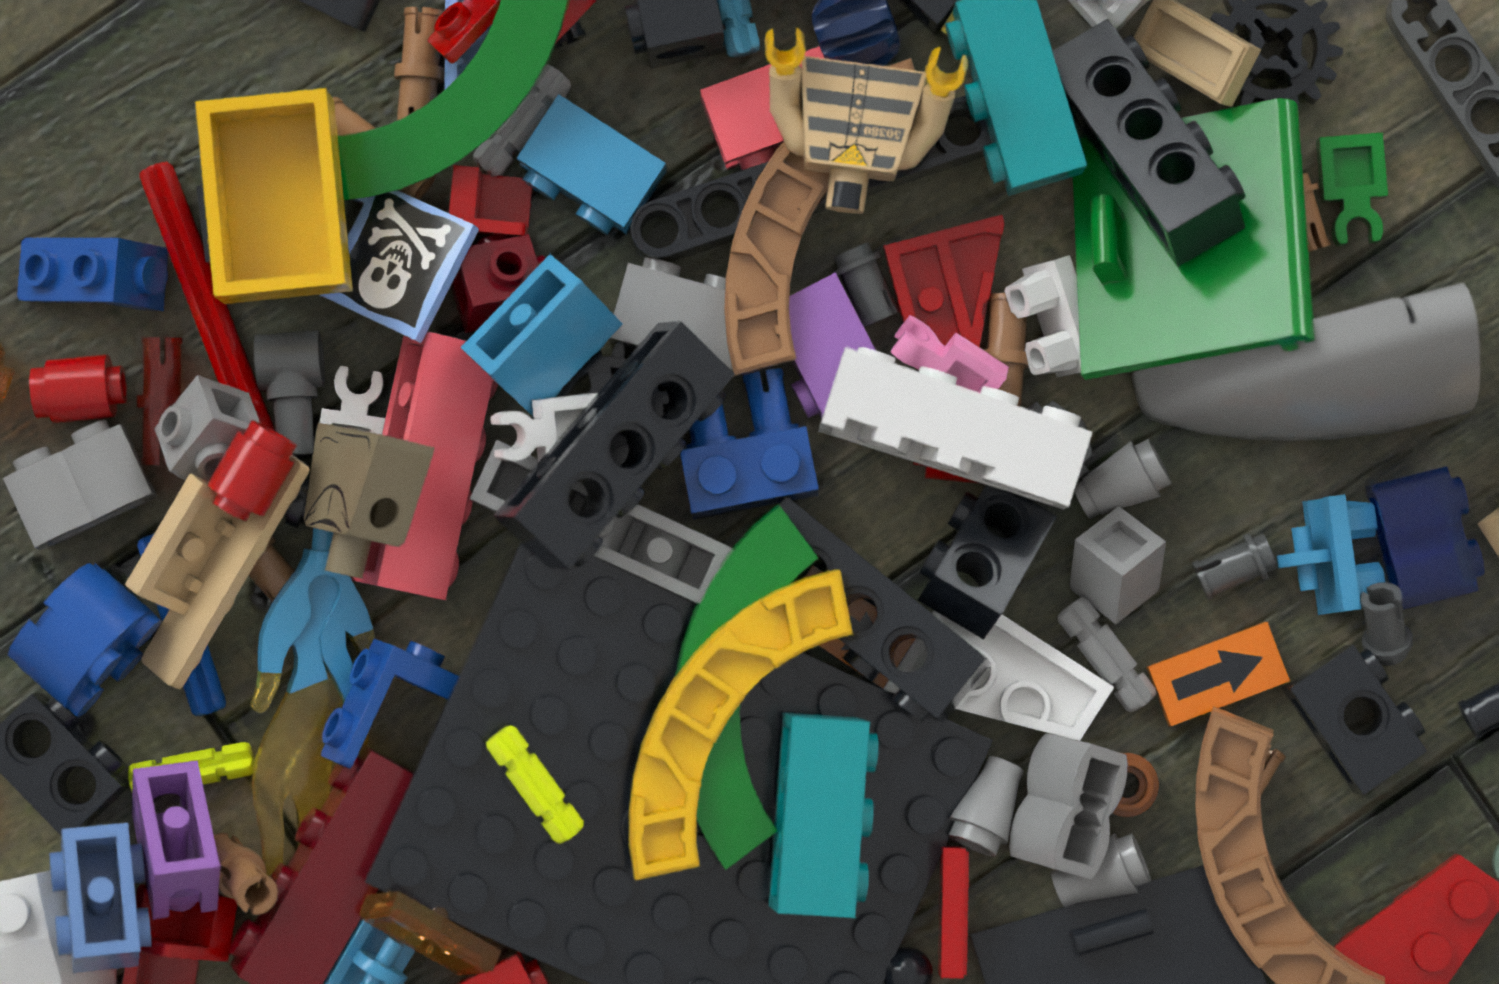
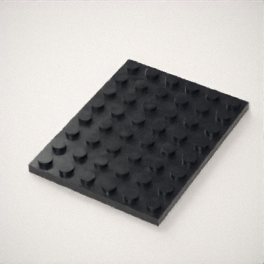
[364,541,993,984]

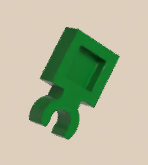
[1316,132,1388,247]

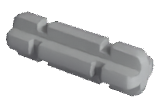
[473,64,571,177]
[1057,597,1157,712]

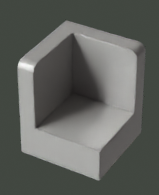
[1070,506,1166,624]

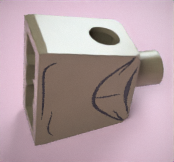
[304,423,434,579]

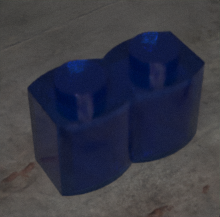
[1365,466,1485,610]

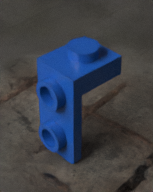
[17,238,168,311]
[321,639,458,769]

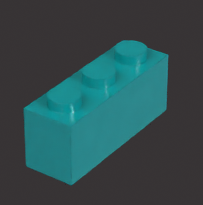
[945,0,1087,196]
[768,713,878,918]

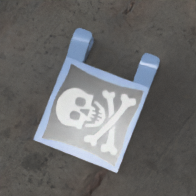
[319,190,479,343]

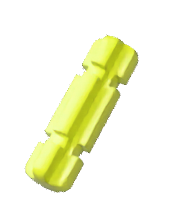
[486,725,584,844]
[128,742,255,791]

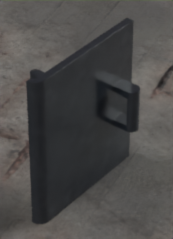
[970,865,1267,984]

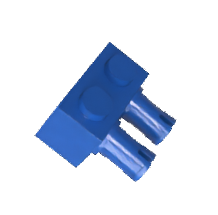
[680,368,819,520]

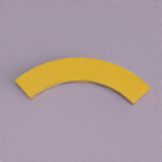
[629,569,853,880]

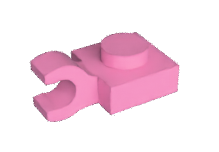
[891,315,1009,393]

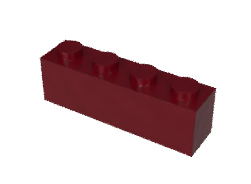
[229,744,414,984]

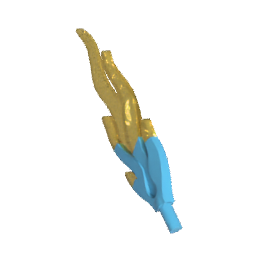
[251,528,375,876]

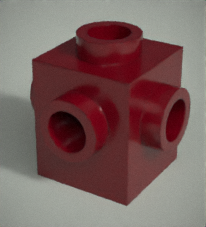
[451,234,546,333]

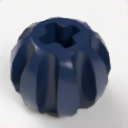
[812,0,900,67]

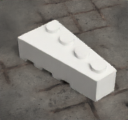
[818,347,1092,510]

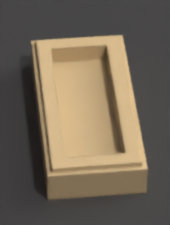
[1134,0,1261,107]

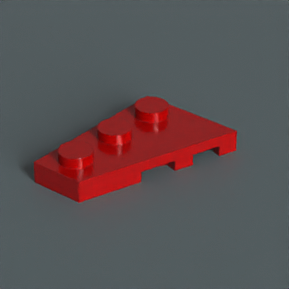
[1333,854,1499,984]

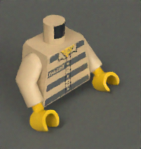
[765,28,968,214]

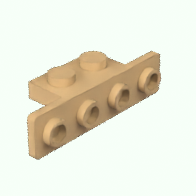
[125,455,309,689]

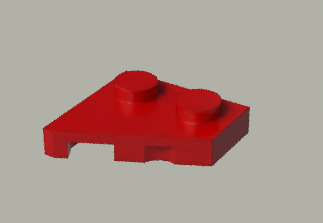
[883,214,1005,370]

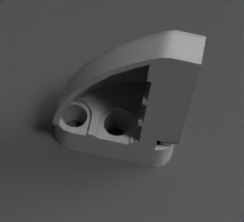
[1130,283,1480,441]

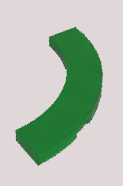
[338,0,570,200]
[675,505,818,870]

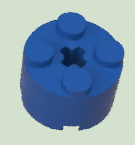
[8,563,162,718]

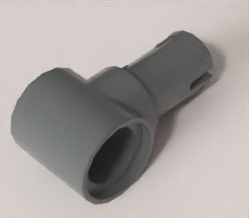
[254,330,325,458]

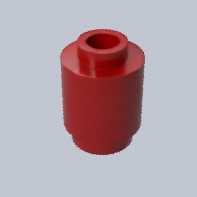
[29,354,127,423]
[207,420,297,522]

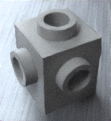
[154,375,260,482]

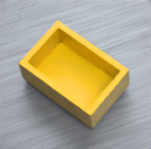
[195,88,353,304]

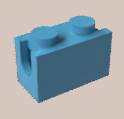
[517,94,667,235]
[461,254,623,417]

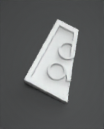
[883,611,1114,741]

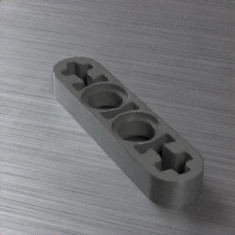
[1386,0,1499,189]

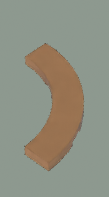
[724,58,915,377]
[1195,706,1385,984]

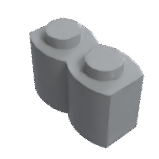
[3,420,158,550]
[1009,733,1127,879]

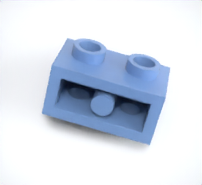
[49,823,151,973]

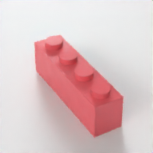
[351,332,498,600]

